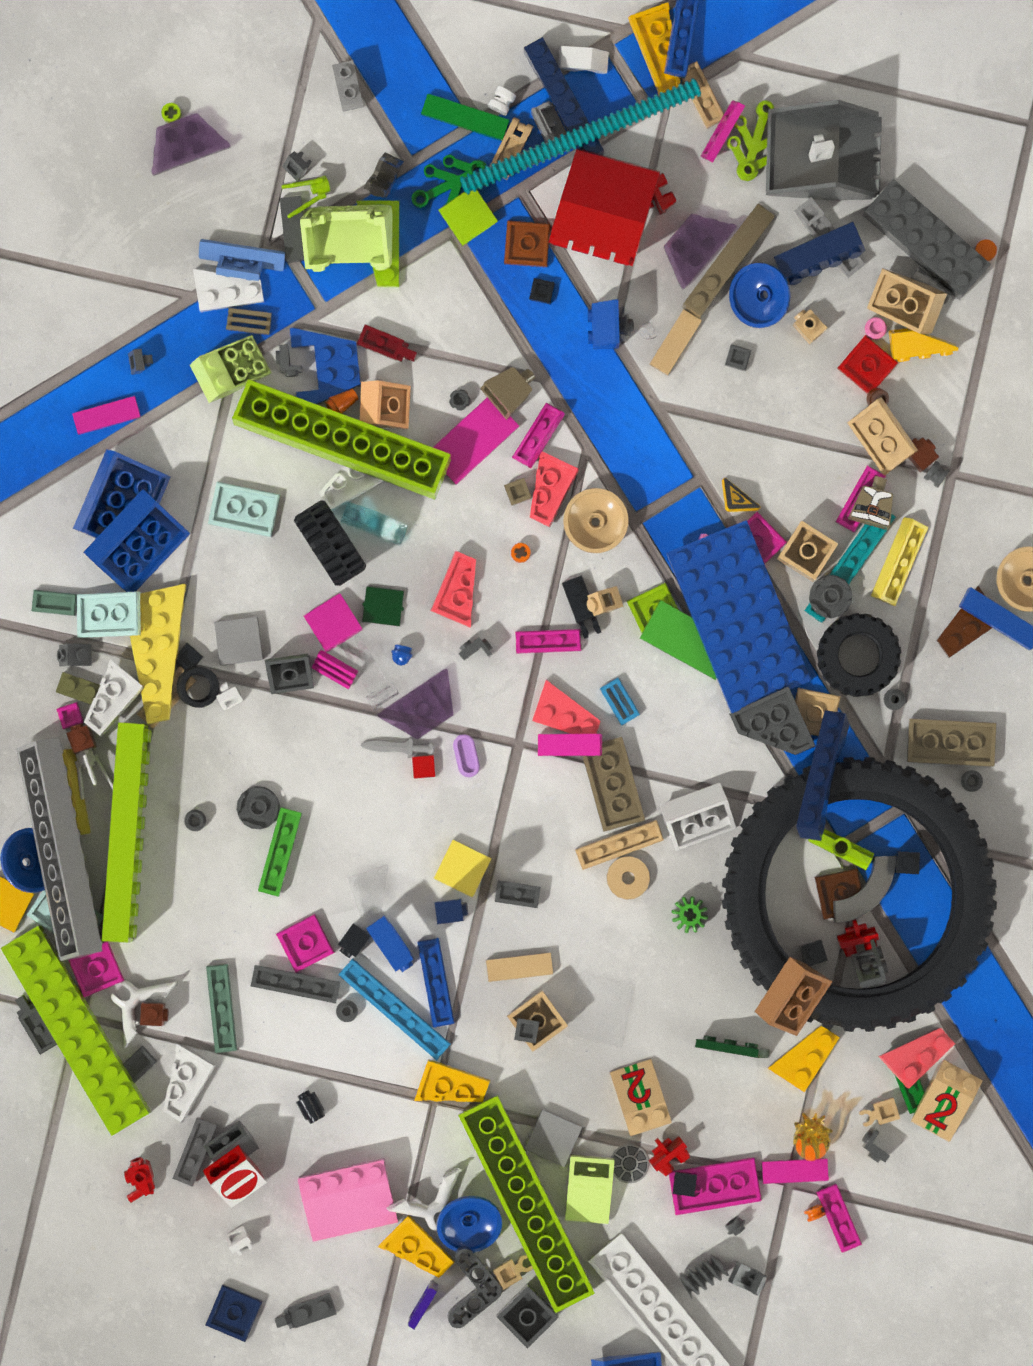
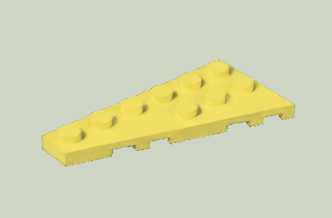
[130,584,186,725]

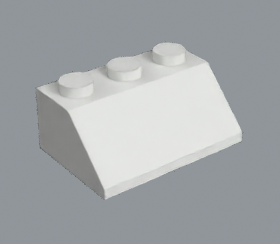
[659,783,736,851]

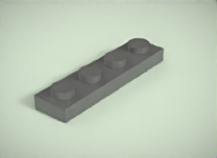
[251,965,340,1003]

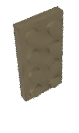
[907,719,996,767]
[582,737,645,832]

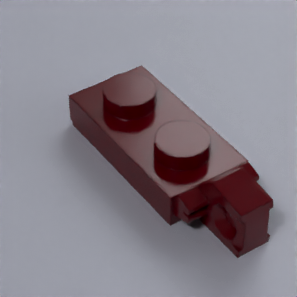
[357,325,417,362]

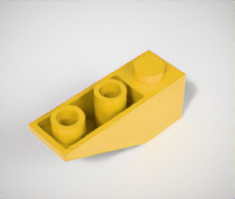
[888,328,958,362]

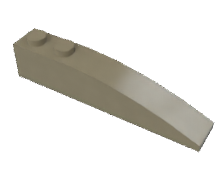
[682,204,775,319]

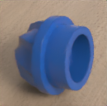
[391,644,413,666]

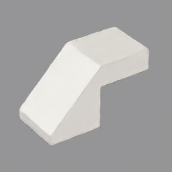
[558,46,609,74]

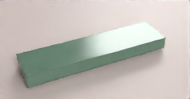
[206,964,237,1053]

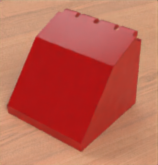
[549,148,660,266]

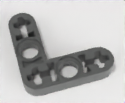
[447,1246,502,1328]

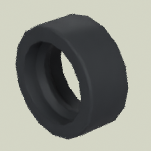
[177,667,219,708]

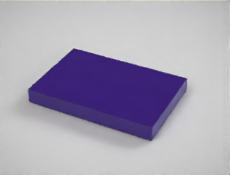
[408,1280,439,1330]

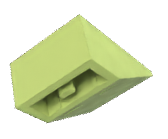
[190,335,271,403]
[565,1154,614,1224]

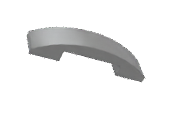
[794,197,865,278]

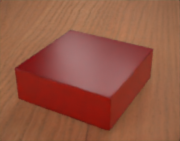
[412,755,435,779]

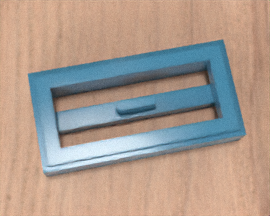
[600,678,640,726]

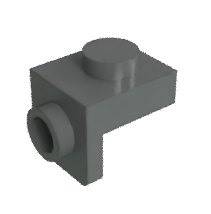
[276,344,303,377]
[459,637,493,661]
[57,644,92,667]
[862,1128,890,1163]
[728,1261,767,1296]

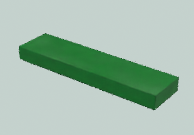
[421,94,509,141]

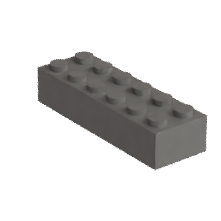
[863,179,991,300]

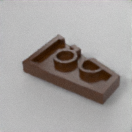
[936,586,992,658]

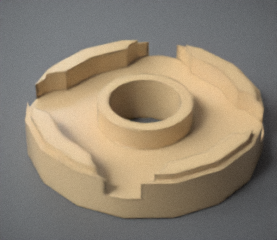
[607,856,650,900]

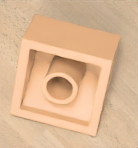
[360,380,411,429]

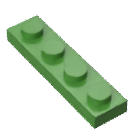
[258,807,302,897]

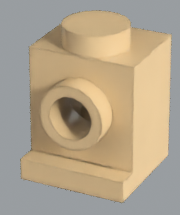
[793,309,828,345]
[587,586,624,616]

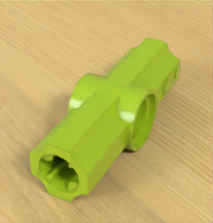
[807,828,874,870]

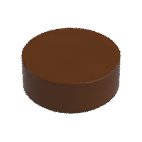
[866,388,889,406]

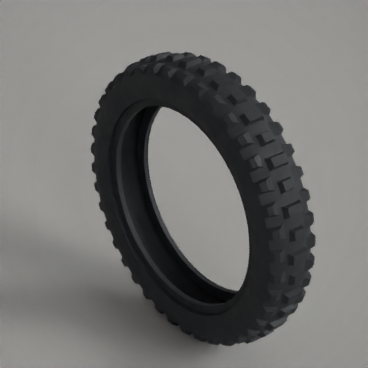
[722,757,997,1032]

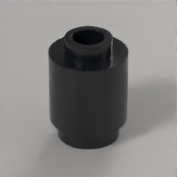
[296,1090,325,1124]

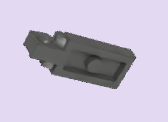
[15,995,57,1055]
[275,1293,337,1329]

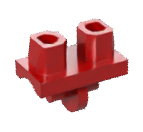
[650,173,676,215]
[837,919,879,957]
[648,1136,690,1176]

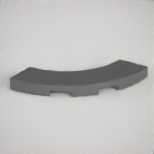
[833,856,896,923]

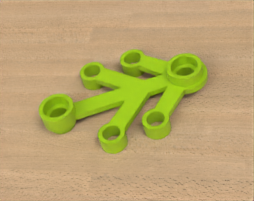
[727,100,774,181]

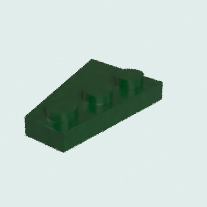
[695,1035,770,1058]

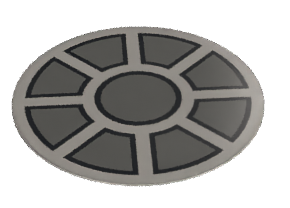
[611,1144,649,1183]

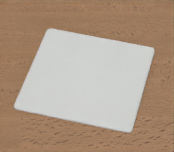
[326,906,374,954]

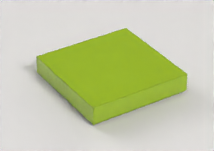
[438,189,498,246]
[627,583,679,633]

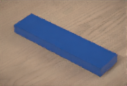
[664,0,699,78]
[958,587,1033,650]
[417,938,455,1028]

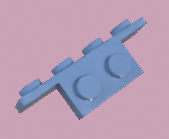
[199,239,285,281]

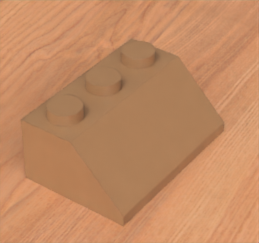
[754,957,832,1036]

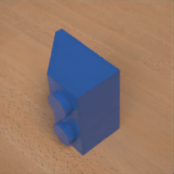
[588,299,620,349]

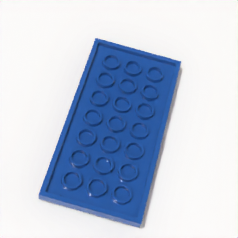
[666,520,811,713]

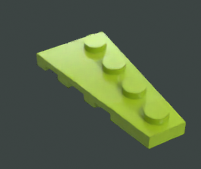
[356,200,399,287]

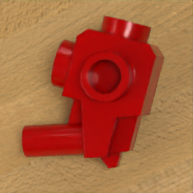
[124,1157,155,1203]

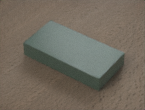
[31,590,77,616]

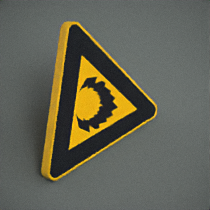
[722,478,761,512]

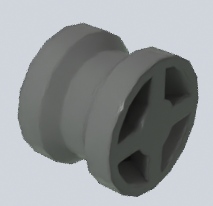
[924,461,950,488]

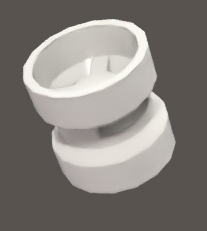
[488,86,516,116]

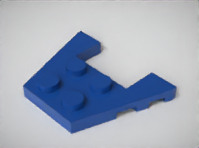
[290,328,361,405]

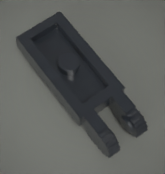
[562,575,602,639]

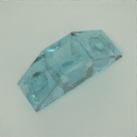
[340,502,408,546]

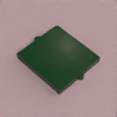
[362,586,404,627]

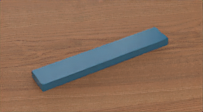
[338,958,451,1061]

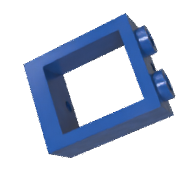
[366,915,415,972]

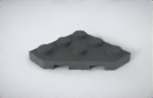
[729,687,816,755]

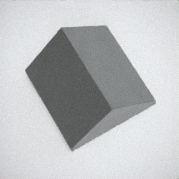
[265,653,314,694]

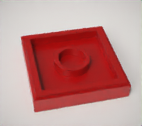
[837,335,898,394]

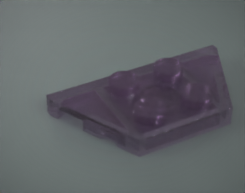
[151,113,231,176]
[663,214,737,290]
[377,669,454,740]

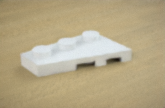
[193,269,264,312]
[319,466,383,511]
[84,659,144,737]
[163,1044,215,1123]

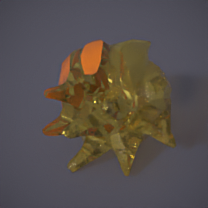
[793,1113,833,1161]

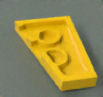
[768,1025,840,1092]
[414,1059,490,1102]
[378,1215,455,1278]

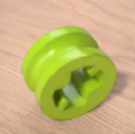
[161,103,181,124]

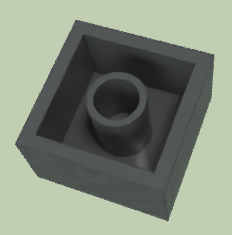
[497,1283,559,1349]

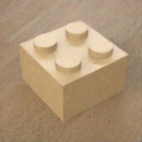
[777,521,838,582]
[507,990,568,1052]

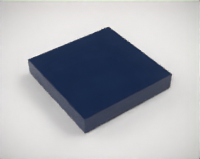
[205,1284,263,1342]

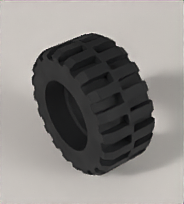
[294,501,366,586]
[817,613,902,697]

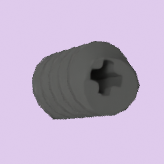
[680,1254,729,1298]

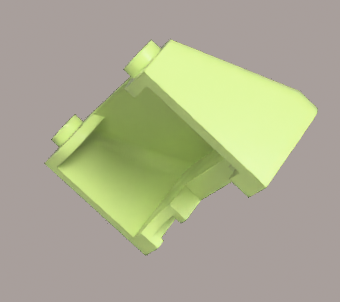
[300,205,392,272]

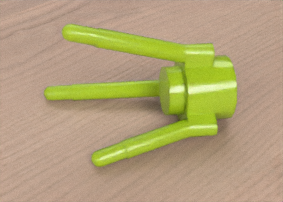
[281,175,330,218]

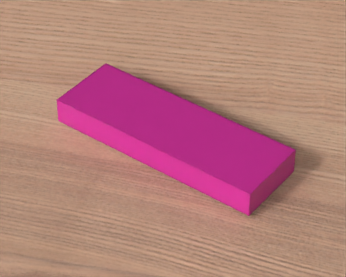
[701,100,745,163]
[72,396,141,435]
[512,403,565,468]
[835,465,886,533]
[515,629,581,654]
[538,734,602,756]
[762,1158,829,1184]
[816,1183,862,1253]

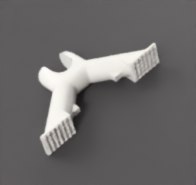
[111,980,177,1048]
[386,1167,462,1231]

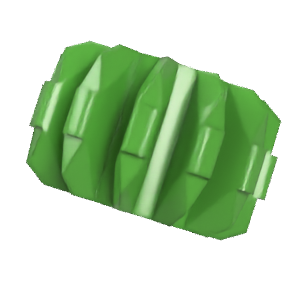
[671,896,708,933]

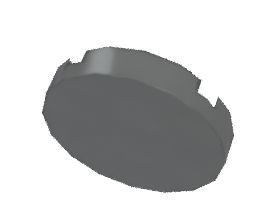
[809,575,852,618]
[236,786,280,829]

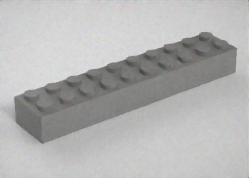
[16,737,102,961]

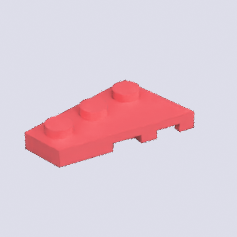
[530,451,579,527]
[430,551,476,628]
[532,680,601,734]
[878,1028,955,1088]

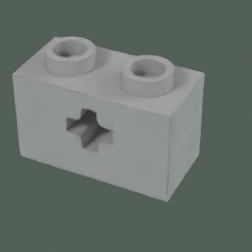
[332,60,364,112]

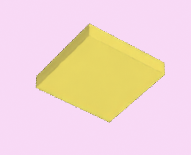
[434,840,492,898]

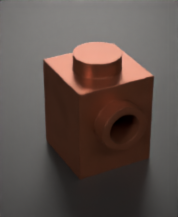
[909,437,939,473]
[66,723,97,754]
[140,1002,169,1026]

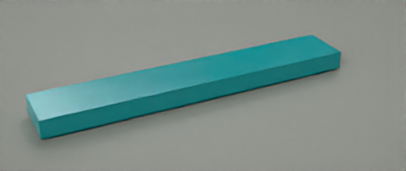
[804,514,896,623]

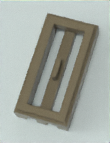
[226,308,272,335]

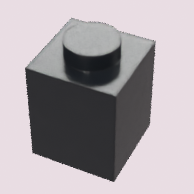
[895,851,920,874]
[338,924,371,958]
[799,939,828,966]

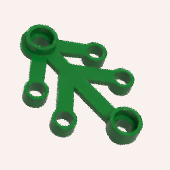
[411,155,487,208]

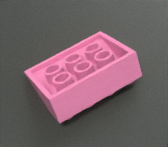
[298,1158,398,1242]

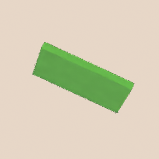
[639,600,716,680]

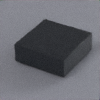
[529,278,555,305]
[176,643,203,670]
[672,1172,697,1197]

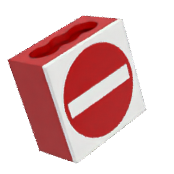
[203,1145,267,1208]

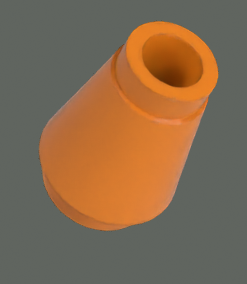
[325,389,359,414]

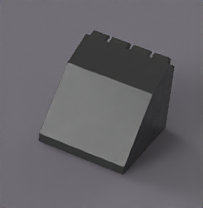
[766,100,882,200]

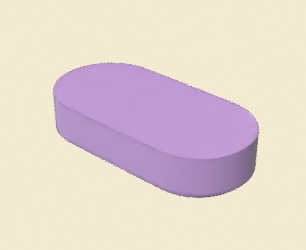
[453,734,480,777]

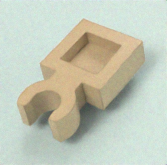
[859,1097,900,1126]
[492,1255,533,1290]

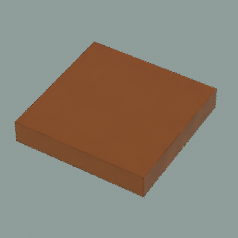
[504,221,550,268]

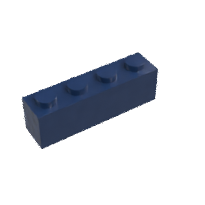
[774,222,866,285]
[434,898,469,924]

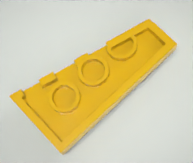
[628,2,680,95]

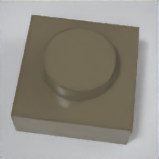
[504,478,532,506]

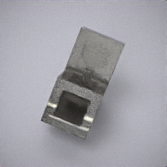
[364,152,404,198]

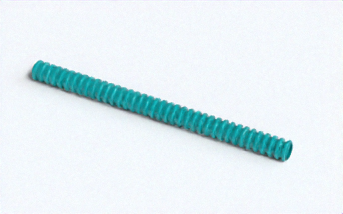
[460,78,701,195]

